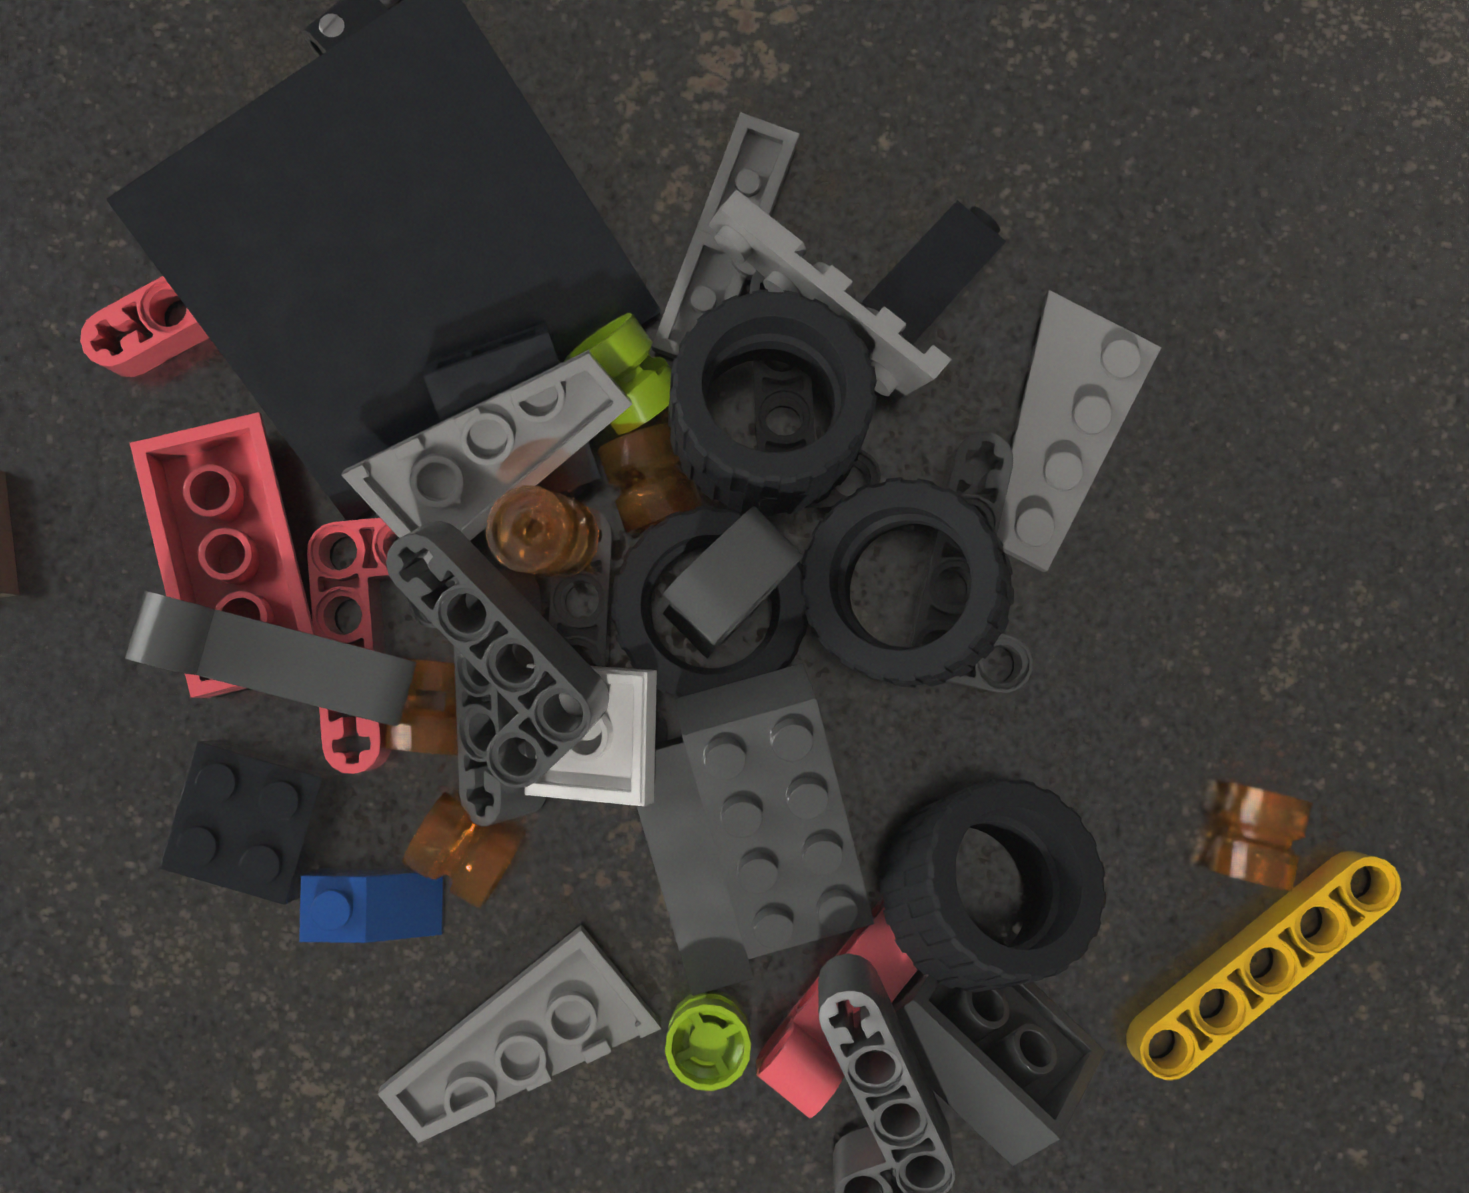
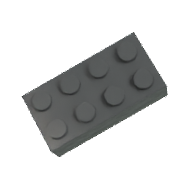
[675,663,874,959]

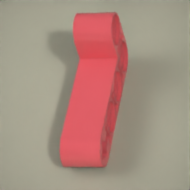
[80,276,209,377]
[307,518,398,774]
[755,896,918,1118]

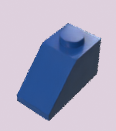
[299,868,445,943]

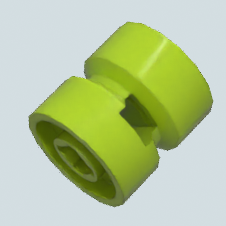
[564,313,672,435]
[665,990,751,1091]

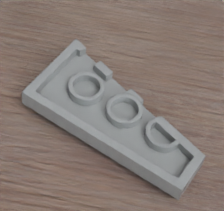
[708,190,952,400]
[997,290,1162,572]
[341,350,632,564]
[378,925,662,1143]

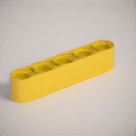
[1126,851,1401,1080]

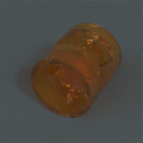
[597,423,703,535]
[486,485,599,579]
[383,658,458,755]
[1207,782,1313,892]
[402,791,523,910]

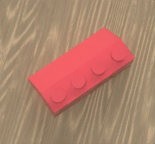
[130,412,316,698]

